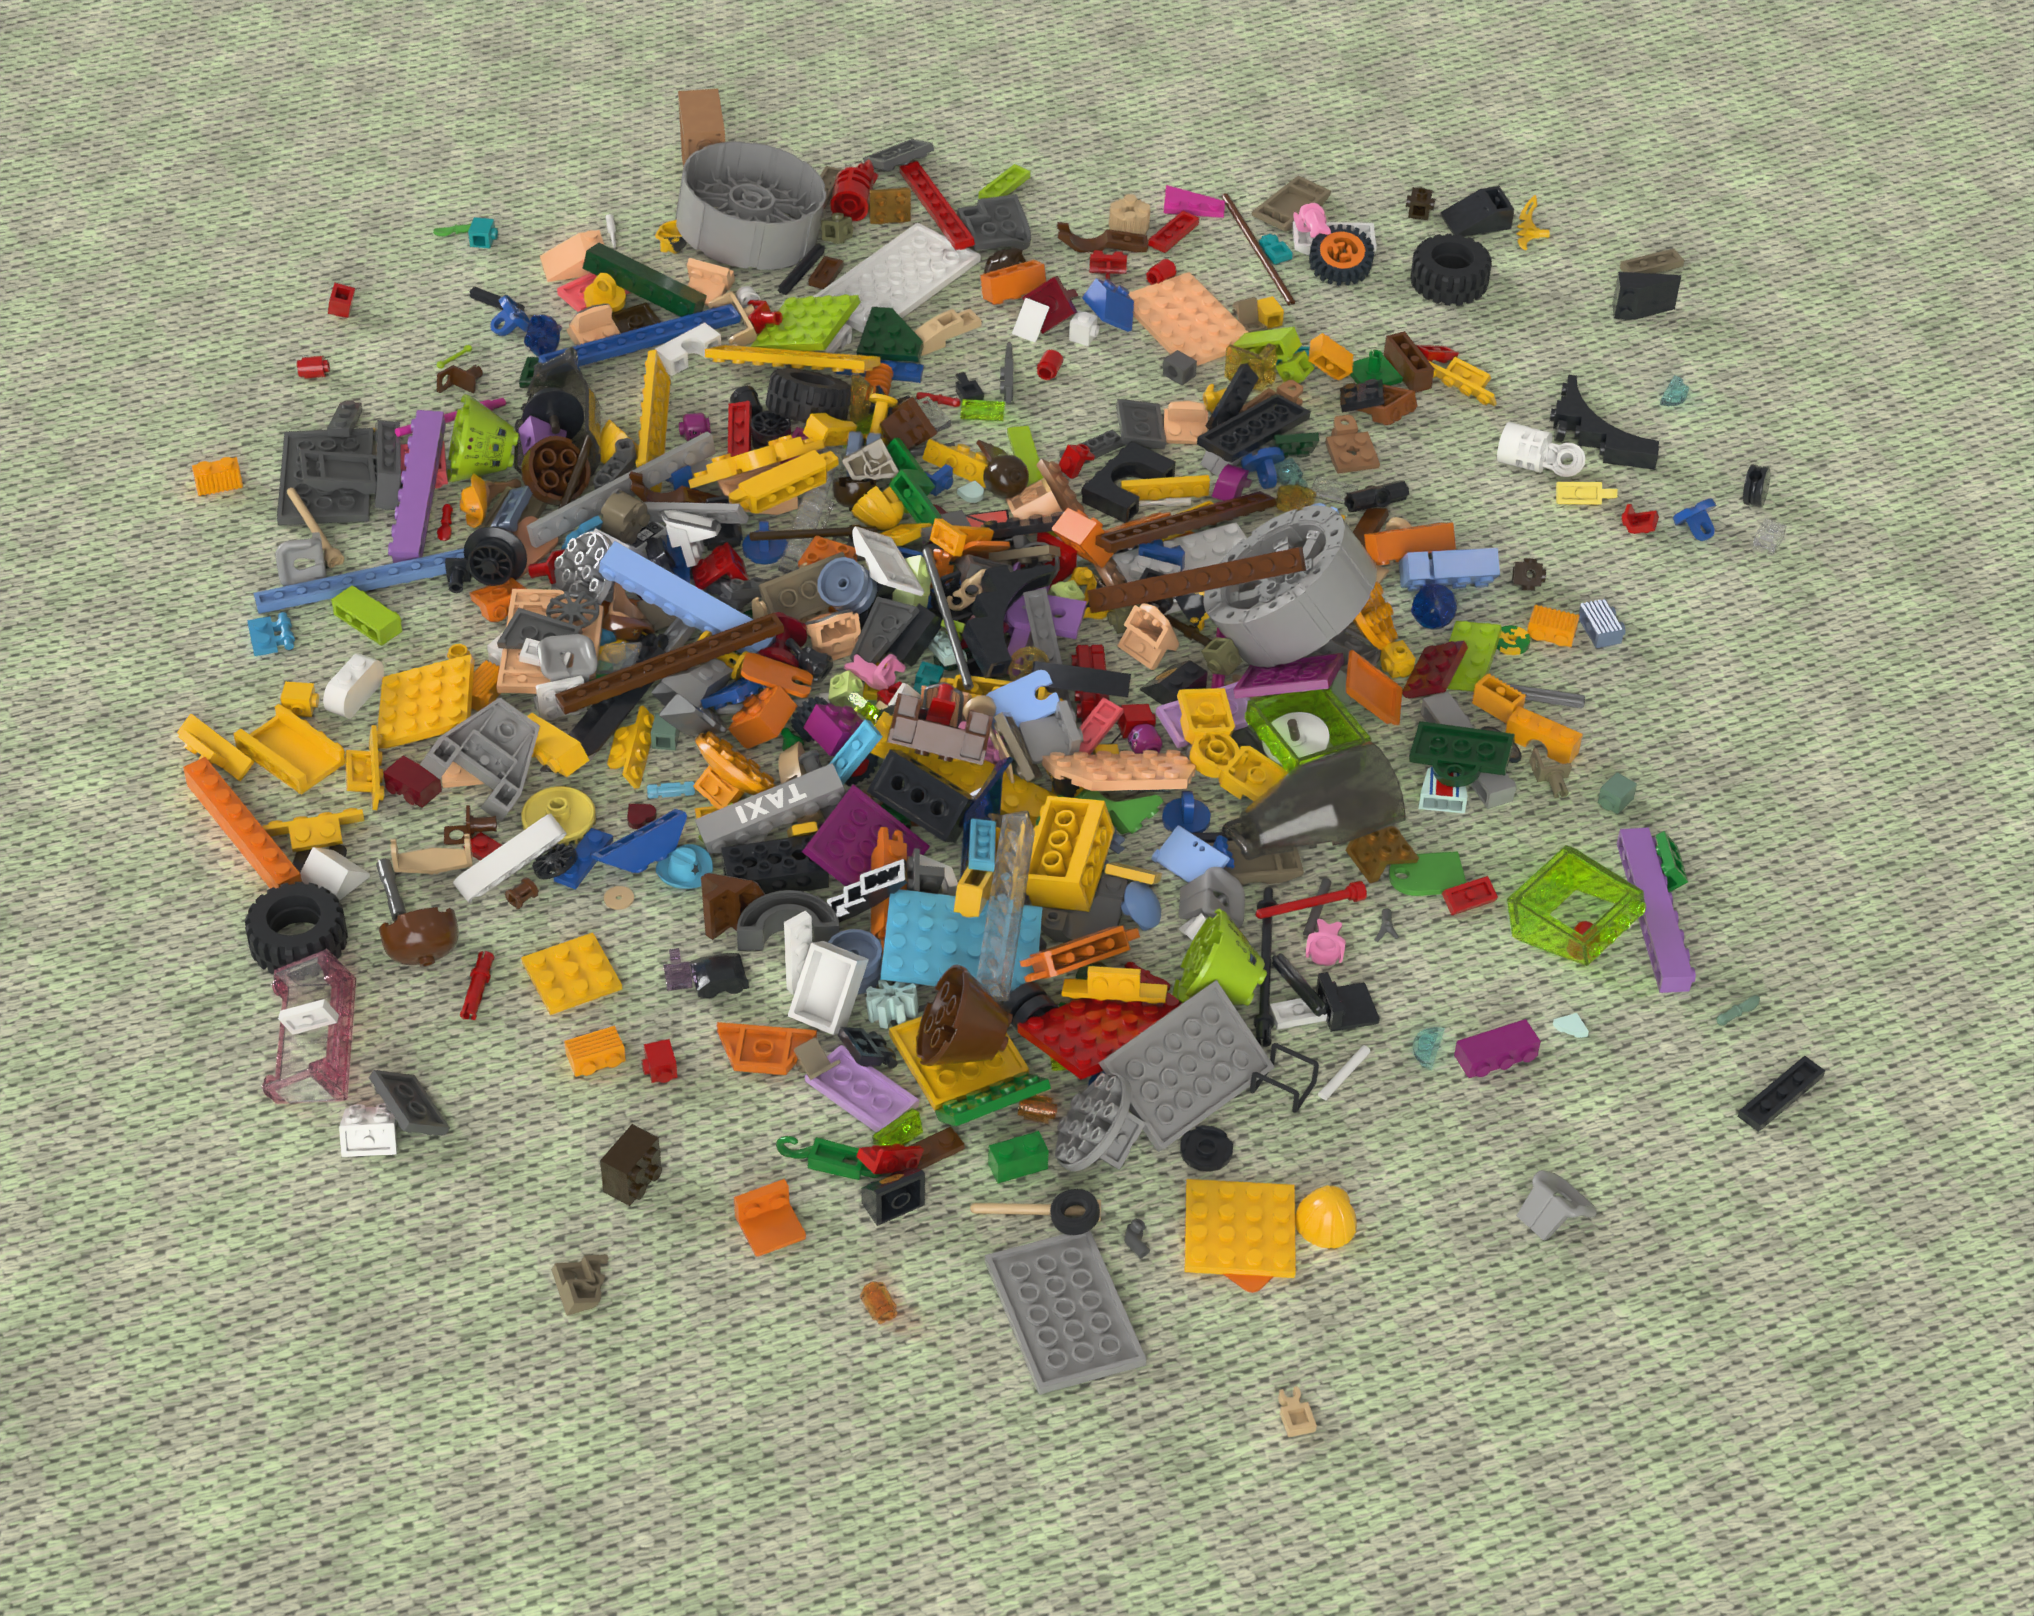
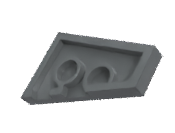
[497,608,583,649]

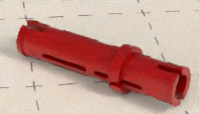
[460,951,494,1020]

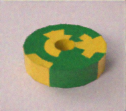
[1497,625,1531,655]

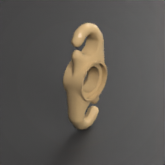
[947,569,986,611]

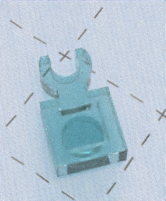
[1274,458,1308,494]

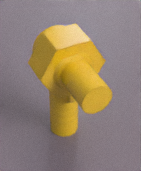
[1068,567,1093,586]

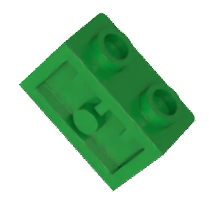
[1656,831,1688,892]

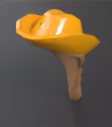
[460,473,521,528]

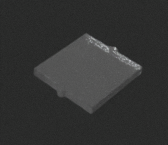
[596,641,642,674]

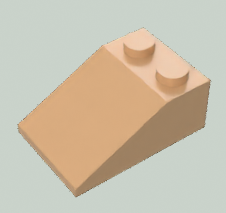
[540,230,604,282]
[717,462,798,515]
[1005,478,1062,535]

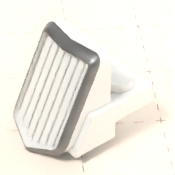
[661,510,721,567]

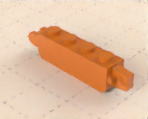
[871,827,907,954]
[1019,925,1140,982]

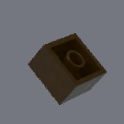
[600,1124,662,1206]

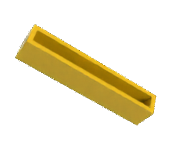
[953,827,1016,918]

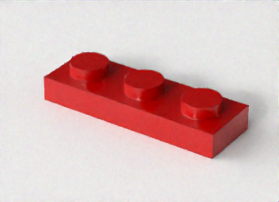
[1148,211,1200,253]
[727,401,752,457]

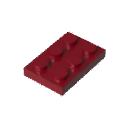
[1402,640,1468,699]

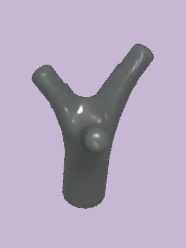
[1374,908,1399,942]

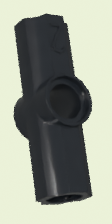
[1344,480,1409,512]
[645,537,676,575]

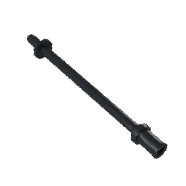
[1254,887,1279,1047]

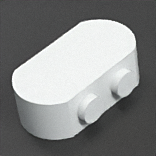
[323,653,384,719]

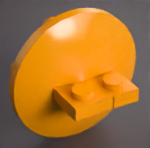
[1353,581,1398,650]
[693,731,776,810]

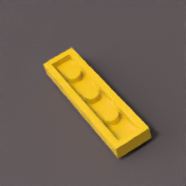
[1121,475,1210,501]

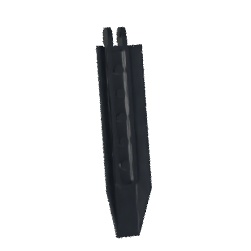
[540,633,669,773]

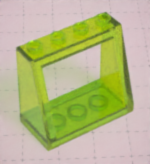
[1245,688,1372,780]
[1507,845,1646,966]

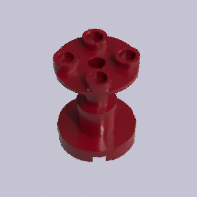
[756,612,808,682]

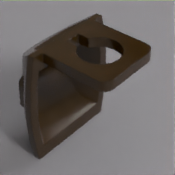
[984,248,1027,274]

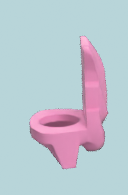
[1293,203,1331,238]
[844,654,906,690]
[1306,919,1346,966]

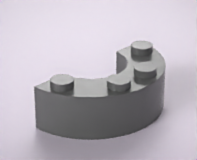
[737,890,840,951]

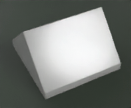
[300,847,370,901]

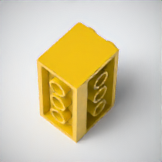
[1020,796,1115,912]

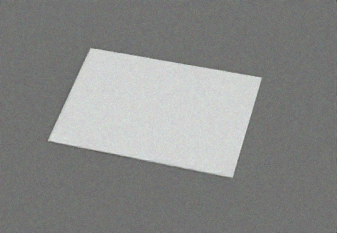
[1012,298,1049,343]

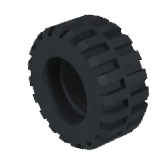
[1410,233,1492,306]
[765,368,852,423]
[245,882,348,978]

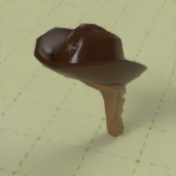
[602,581,655,641]

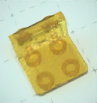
[1224,343,1278,392]

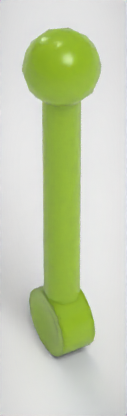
[436,345,472,368]

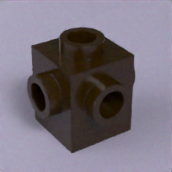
[1406,187,1436,220]
[1512,558,1546,591]

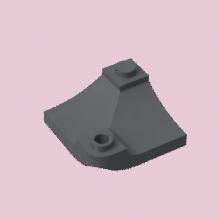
[957,194,1031,251]
[1041,874,1128,943]

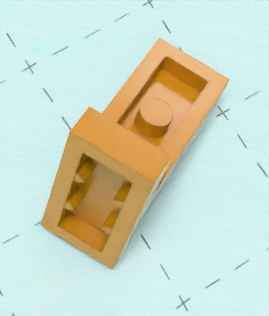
[929,518,994,556]

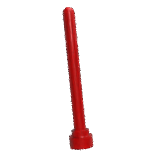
[1255,881,1367,919]

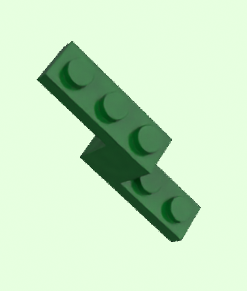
[886,438,941,526]

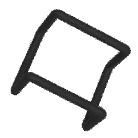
[1250,1043,1319,1113]

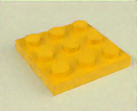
[521,932,622,1015]

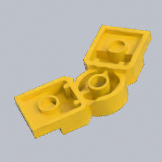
[688,435,825,489]
[1177,688,1290,807]

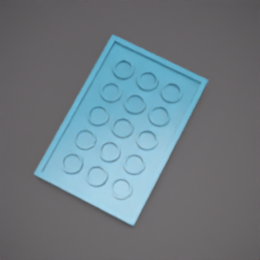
[880,889,1042,995]

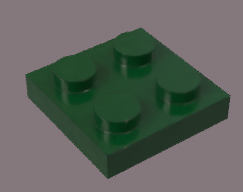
[1269,432,1319,458]

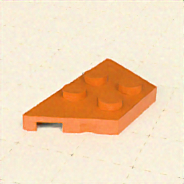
[717,1022,817,1075]

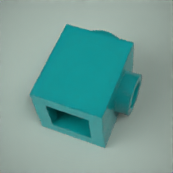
[468,217,498,249]

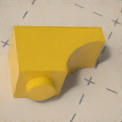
[803,413,857,447]

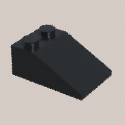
[1612,272,1681,320]

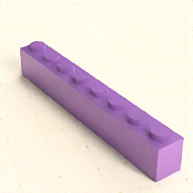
[388,410,446,563]
[1617,828,1696,993]

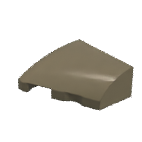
[842,438,899,480]
[551,1254,608,1316]

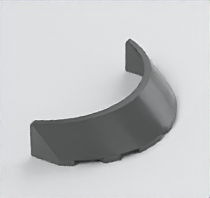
[652,681,728,737]

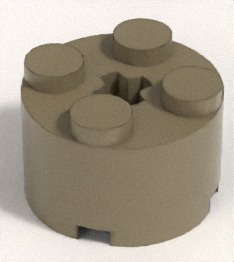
[600,491,650,545]

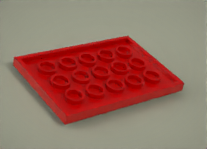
[1018,974,1182,1080]

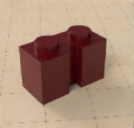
[383,755,442,808]

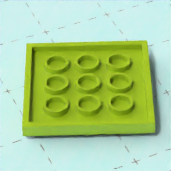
[751,294,861,351]

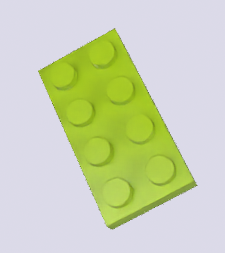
[1447,621,1502,692]

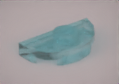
[1660,375,1689,406]
[1412,1027,1445,1071]

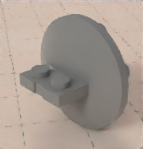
[551,532,614,605]
[1055,1073,1146,1172]

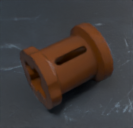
[505,877,539,909]

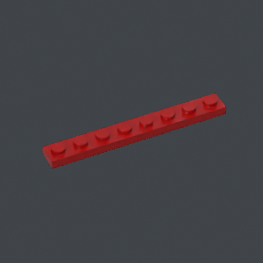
[899,161,975,250]

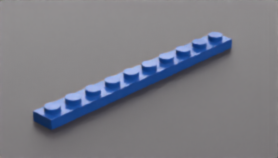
[539,304,741,375]

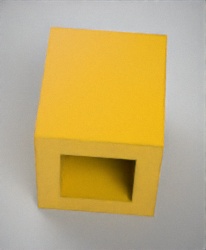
[1257,296,1284,329]

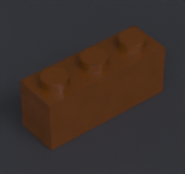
[1383,331,1434,393]

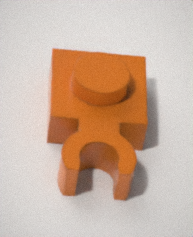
[930,549,954,588]

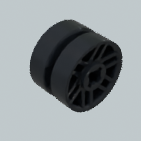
[751,410,791,450]
[1002,982,1059,1038]

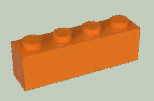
[1364,522,1456,566]

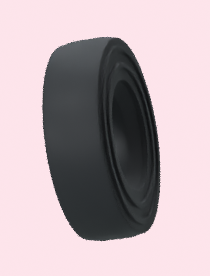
[1050,1189,1100,1235]

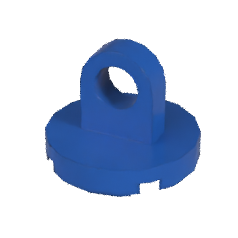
[490,295,532,336]
[1241,447,1285,489]
[1673,498,1717,541]
[742,521,788,565]
[1162,791,1211,833]

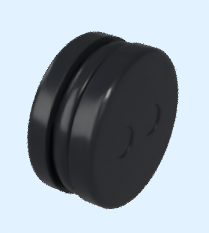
[1743,464,1771,507]

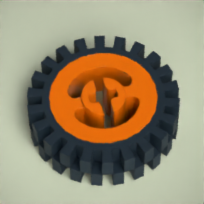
[1309,224,1374,286]

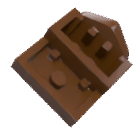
[880,397,937,449]
[701,873,765,940]

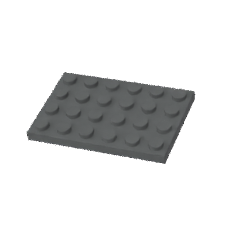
[277,428,374,525]

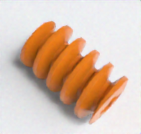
[861,363,893,403]

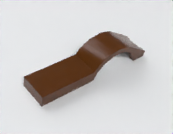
[1057,222,1148,252]
[629,471,722,503]

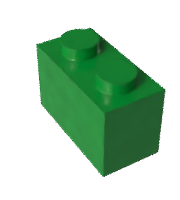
[988,1131,1049,1184]

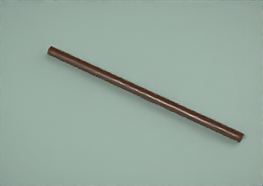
[1221,193,1295,305]

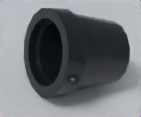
[730,386,763,419]

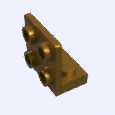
[868,188,911,224]
[1345,826,1419,883]

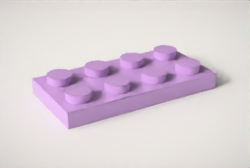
[1155,682,1262,748]
[805,1045,919,1137]

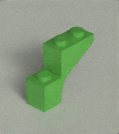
[1075,789,1164,834]

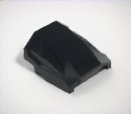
[689,953,749,999]

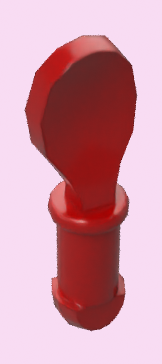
[916,392,961,407]
[437,504,453,541]
[1124,961,1170,991]

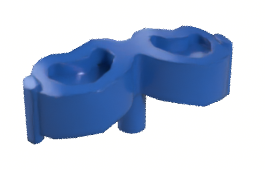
[1213,835,1235,868]

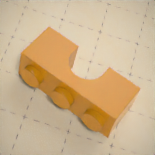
[1505,706,1583,764]

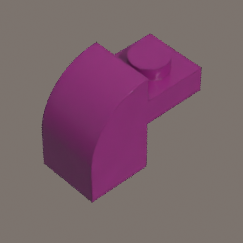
[1211,464,1253,501]

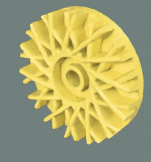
[521,786,596,846]

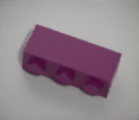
[1454,1019,1541,1078]

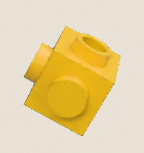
[1380,640,1415,679]
[280,682,319,717]

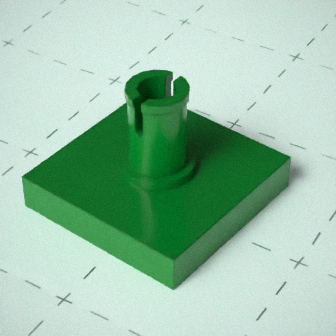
[1350,350,1403,386]

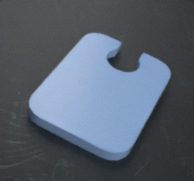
[986,670,1060,729]

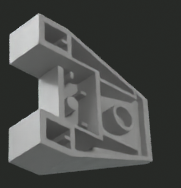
[1305,626,1381,704]
[420,697,540,821]

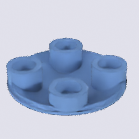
[1121,881,1161,931]

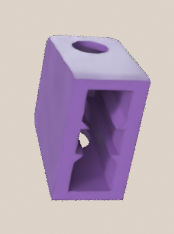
[519,415,567,456]

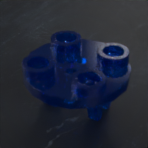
[524,314,562,356]
[1411,584,1457,629]

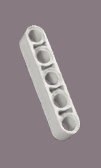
[453,814,567,903]

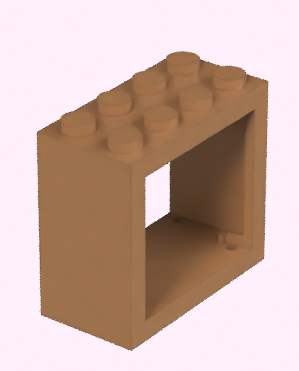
[678,88,725,167]

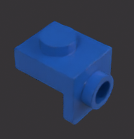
[924,464,953,496]

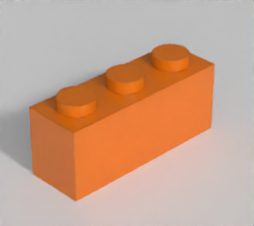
[980,260,1046,305]

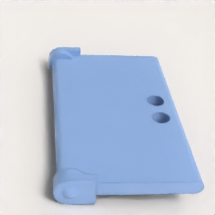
[1151,825,1230,883]

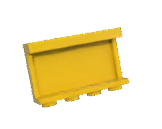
[233,704,345,795]

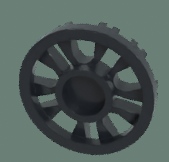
[532,843,578,879]

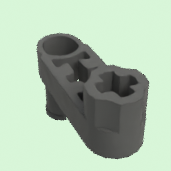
[593,438,637,490]

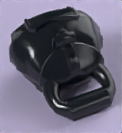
[785,638,833,683]

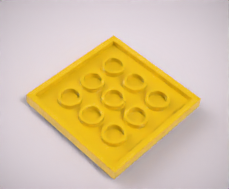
[377,654,475,749]
[889,1016,1030,1111]
[1184,1179,1296,1278]

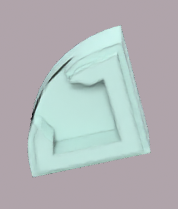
[1553,1013,1589,1038]

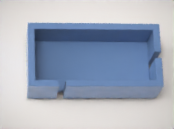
[1399,548,1500,591]

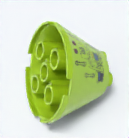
[447,394,518,483]
[1172,909,1267,1006]

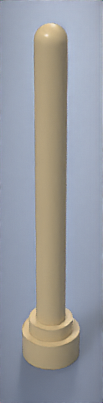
[287,488,345,568]
[970,1200,1101,1222]

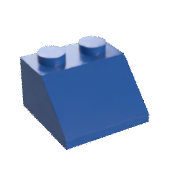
[1082,278,1134,332]

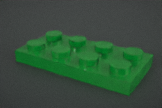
[935,1072,1051,1127]

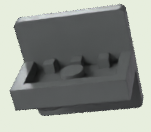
[907,848,945,894]

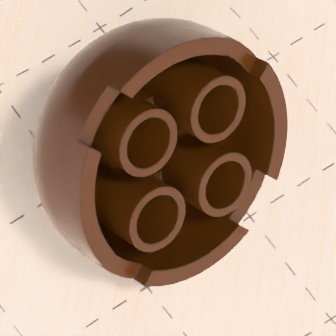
[521,436,591,505]
[379,907,459,967]

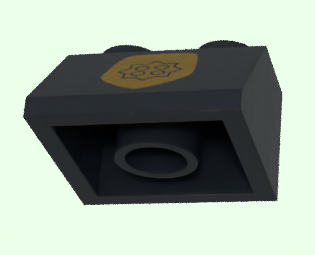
[1140,660,1208,705]
[861,1167,925,1226]

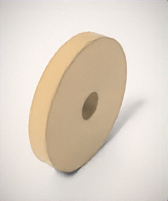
[604,886,634,910]

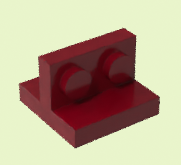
[1022,276,1078,334]

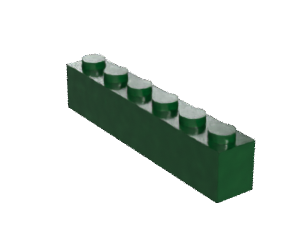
[582,243,707,317]

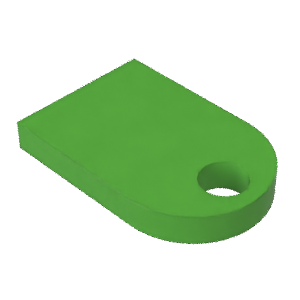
[1389,851,1467,896]

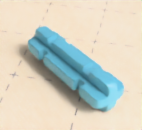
[647,781,695,799]

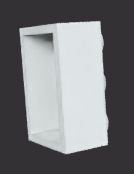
[788,941,869,1035]

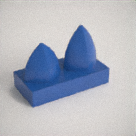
[1139,539,1185,571]

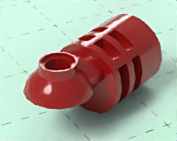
[830,159,878,221]

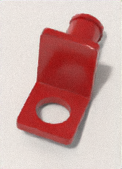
[747,300,783,334]
[528,549,565,584]
[926,684,956,726]

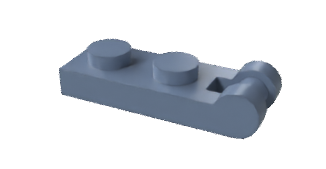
[491,486,533,532]

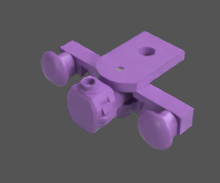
[1003,562,1087,676]

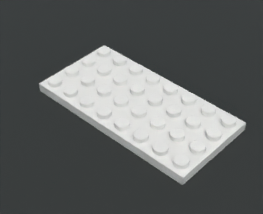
[813,222,981,333]

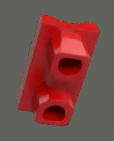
[1089,251,1127,280]

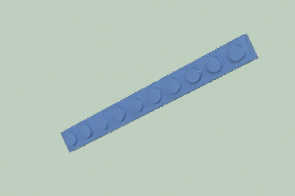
[253,548,464,614]

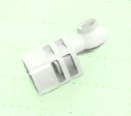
[1497,422,1585,477]

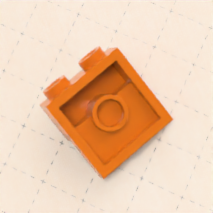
[469,577,527,622]

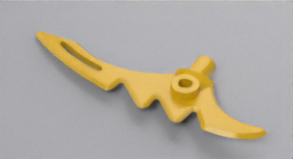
[1516,195,1550,250]

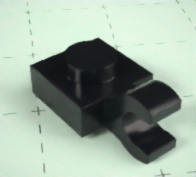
[955,372,984,405]

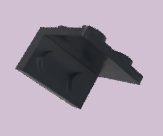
[1316,972,1380,1032]

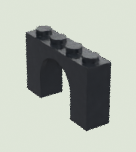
[1081,441,1176,523]
[858,582,942,667]

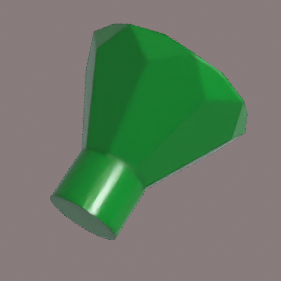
[780,728,804,751]

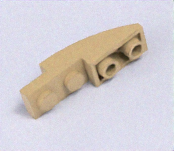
[914,309,981,356]
[778,742,823,824]

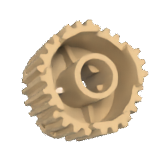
[1109,194,1150,235]

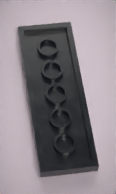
[1197,393,1311,463]

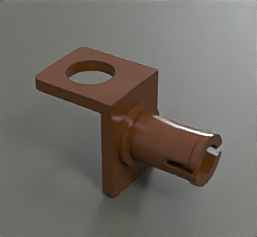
[437,365,483,393]
[444,805,497,845]

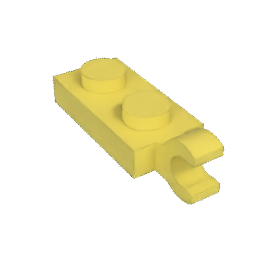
[1556,482,1617,505]

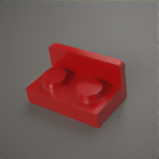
[856,1143,924,1174]

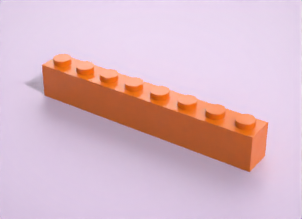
[183,757,302,889]

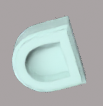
[957,480,984,503]

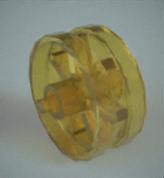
[1275,484,1317,512]
[1008,646,1050,682]

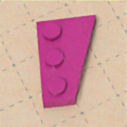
[1164,185,1225,218]

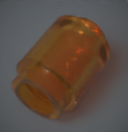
[1018,1095,1058,1124]
[860,1281,897,1324]

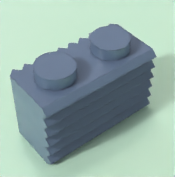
[1579,599,1626,648]

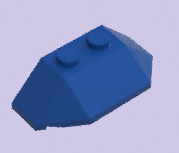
[591,809,687,873]

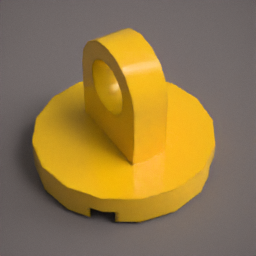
[584,273,626,312]

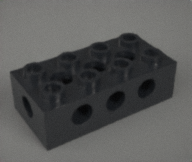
[867,749,979,843]
[721,834,829,895]

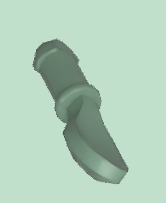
[1716,995,1760,1026]

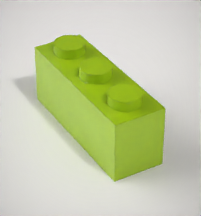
[1232,327,1302,364]
[331,585,402,646]

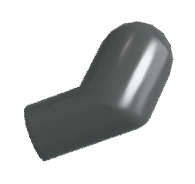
[1124,1219,1150,1259]

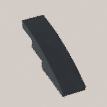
[1032,661,1131,698]
[827,859,908,923]

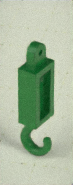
[776,1136,882,1180]

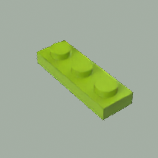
[978,164,1030,199]

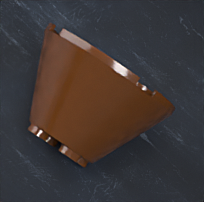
[916,964,1013,1066]

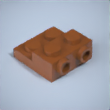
[1356,385,1418,425]

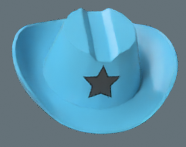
[655,844,713,889]

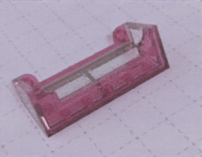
[262,949,356,1104]

